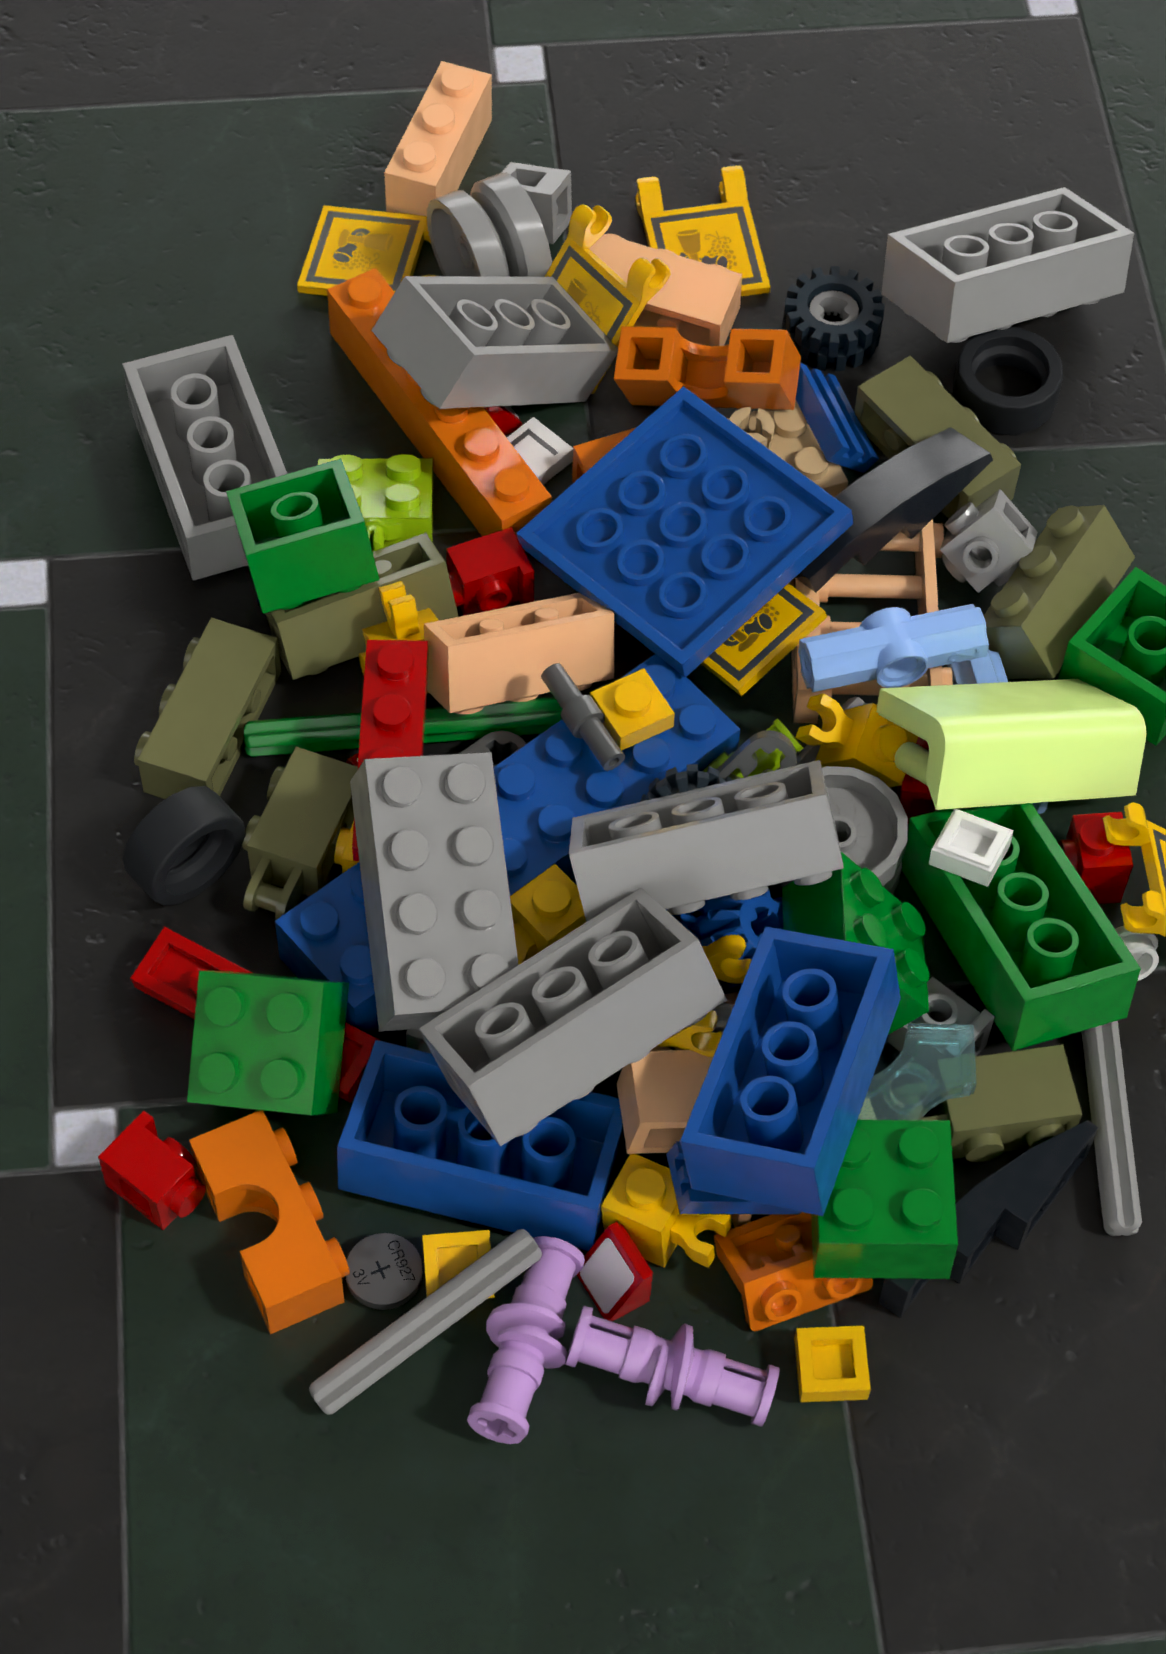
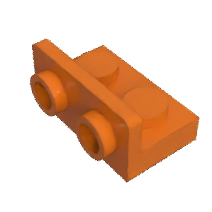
[714,1212,873,1331]

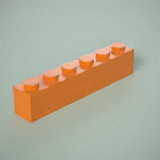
[327,267,552,552]

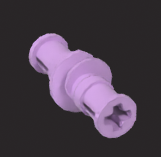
[467,1236,585,1444]
[565,1305,779,1427]

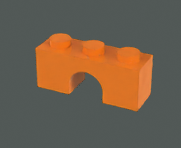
[614,326,801,410]
[189,1110,350,1334]

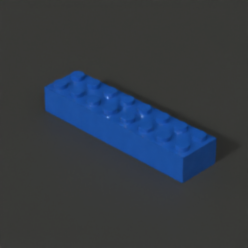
[275,654,740,1035]

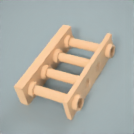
[789,519,953,724]

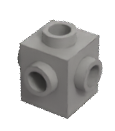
[940,489,1038,593]

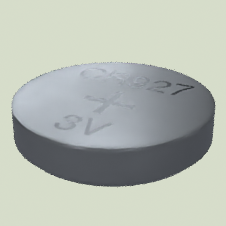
[346,1233,423,1310]

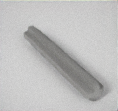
[1081,1021,1142,1236]
[309,1229,542,1415]

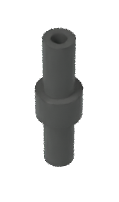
[541,663,625,771]

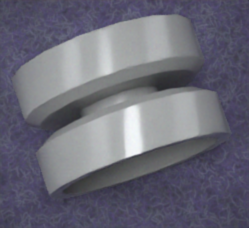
[427,172,552,277]
[770,766,908,898]

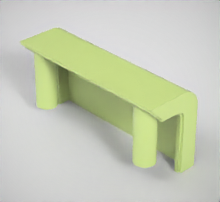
[876,679,1146,810]

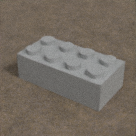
[881,187,1134,343]
[371,276,618,409]
[122,335,287,580]
[350,752,519,1032]
[569,760,844,922]
[419,888,727,1146]

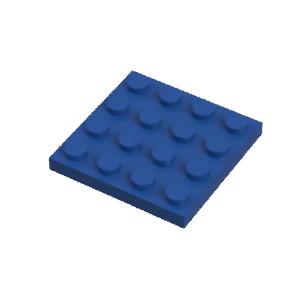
[516,386,853,677]

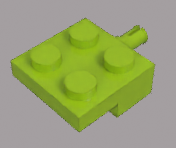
[318,454,433,552]

